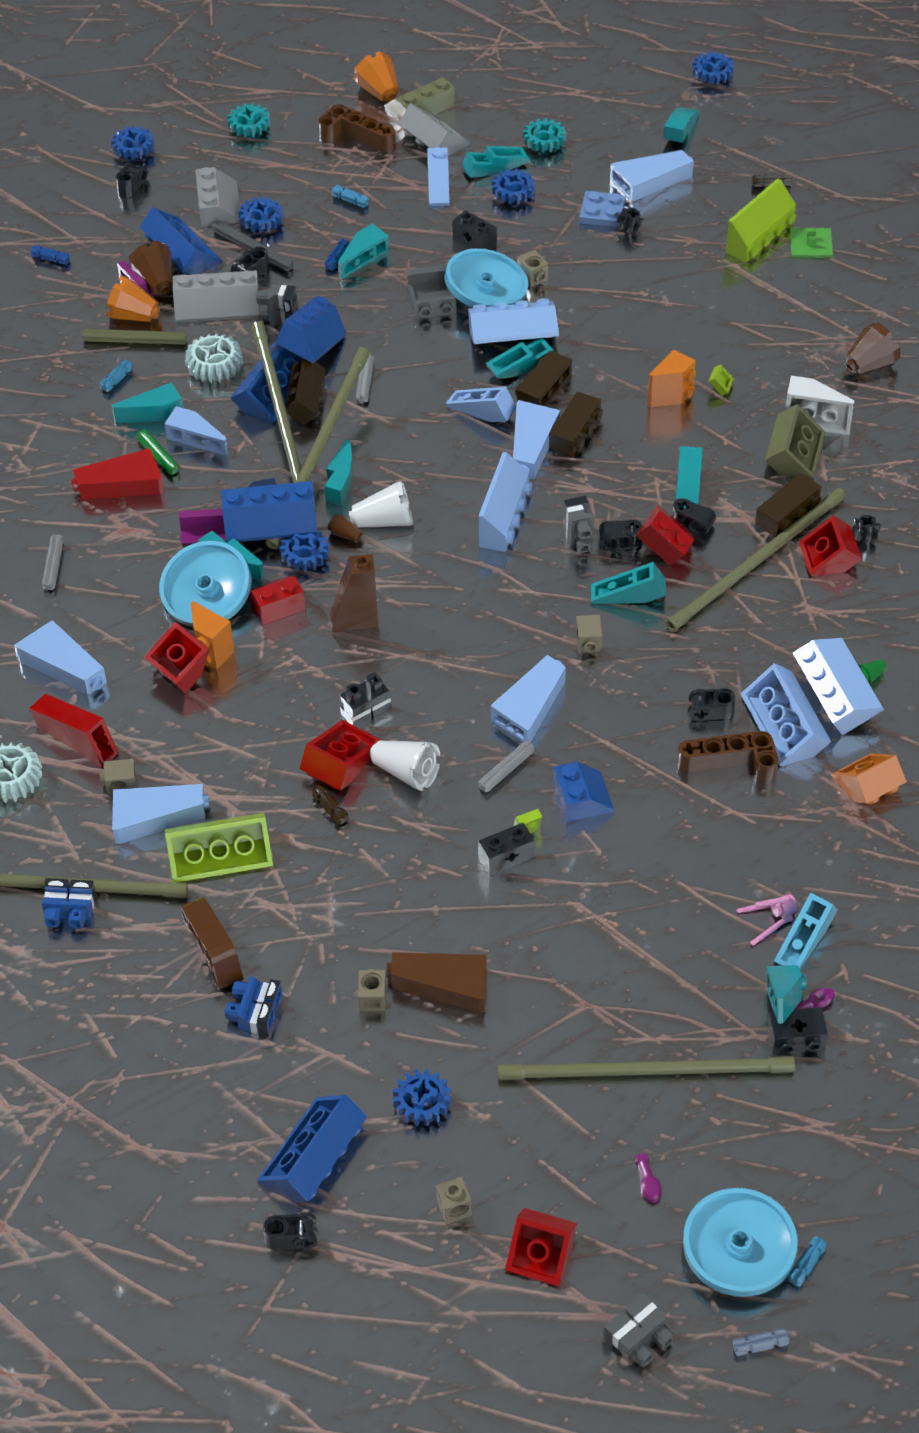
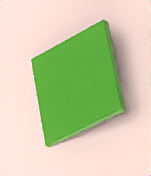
[790,228,833,258]

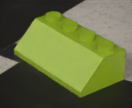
[726,179,796,263]
[165,813,273,883]

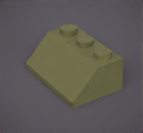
[385,77,455,121]
[765,404,825,479]

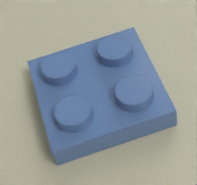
[579,191,626,228]

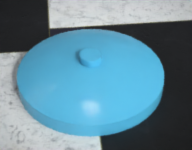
[445,249,528,308]
[159,541,252,627]
[683,1188,798,1297]

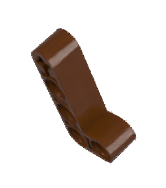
[318,104,396,152]
[677,731,778,782]
[180,897,243,990]

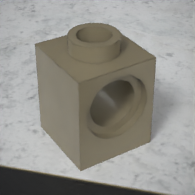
[517,250,548,287]
[576,615,602,653]
[100,759,137,796]
[358,969,386,1011]
[436,1177,472,1225]

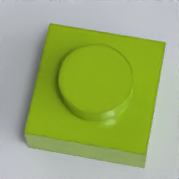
[708,364,734,396]
[513,809,542,834]

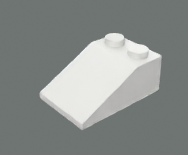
[785,376,854,435]

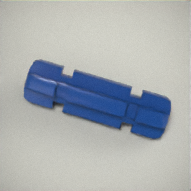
[324,238,350,271]
[30,245,70,265]

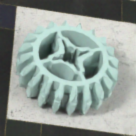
[185,333,243,384]
[0,742,42,803]

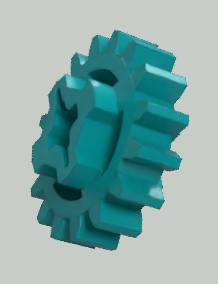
[227,103,270,137]
[523,118,566,153]

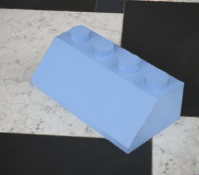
[468,299,559,344]
[479,452,532,552]
[793,638,884,735]
[741,663,831,766]

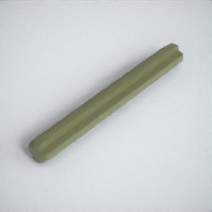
[82,329,187,345]

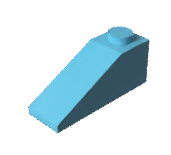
[774,893,838,969]

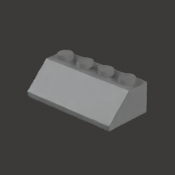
[173,271,259,323]

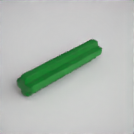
[137,429,179,475]

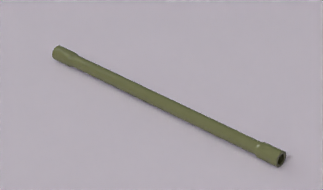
[251,321,302,483]
[265,347,370,549]
[666,488,846,632]
[0,873,188,899]
[498,1056,795,1080]

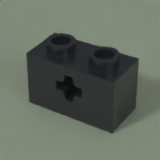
[452,210,497,250]
[478,822,535,877]
[767,1007,828,1054]

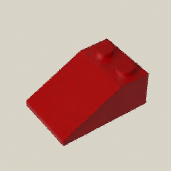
[299,720,383,790]

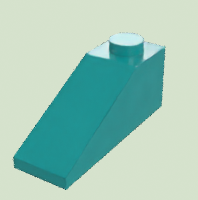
[338,223,389,279]
[111,383,183,423]
[591,562,666,604]
[767,965,806,1023]

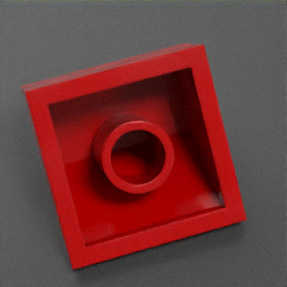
[636,504,694,566]
[799,515,862,577]
[248,576,306,625]
[144,622,210,694]
[505,1208,578,1286]

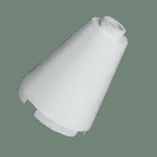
[349,481,413,528]
[370,741,440,791]

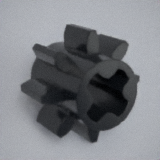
[616,208,644,233]
[852,515,881,543]

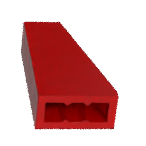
[71,448,165,500]
[29,693,119,768]

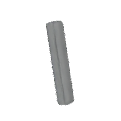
[355,353,374,404]
[42,534,63,591]
[478,741,534,793]

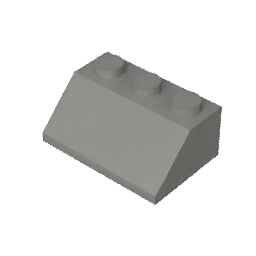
[398,103,470,156]
[195,167,241,227]

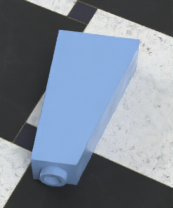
[610,150,694,202]
[513,400,560,480]
[14,620,107,695]
[491,655,566,743]
[112,784,210,844]

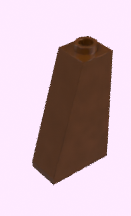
[330,554,379,632]
[386,952,487,1013]

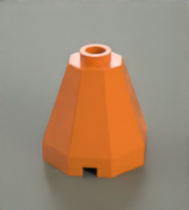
[354,51,399,102]
[106,276,160,322]

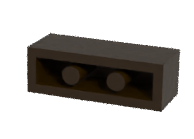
[515,350,572,407]
[285,358,325,425]
[549,391,603,457]
[755,473,822,537]

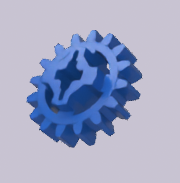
[692,51,734,85]
[111,126,155,160]
[492,169,535,204]
[239,196,283,233]
[279,531,330,572]
[393,1069,451,1126]

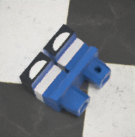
[41,878,97,929]
[225,976,283,1036]

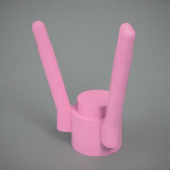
[736,894,798,946]

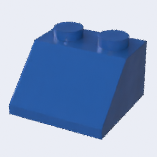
[553,761,614,823]

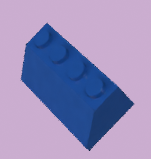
[140,206,223,275]
[276,296,346,363]
[230,342,302,423]
[221,481,318,543]
[257,1095,367,1202]

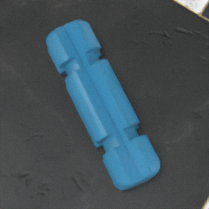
[332,185,369,208]
[100,359,133,392]
[787,1236,827,1287]

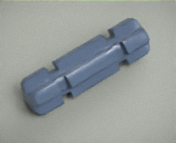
[733,1328,790,1356]

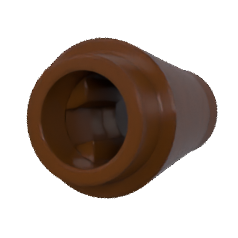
[327,514,363,543]

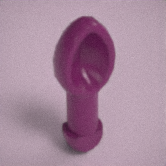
[795,988,835,1009]
[635,1153,662,1203]

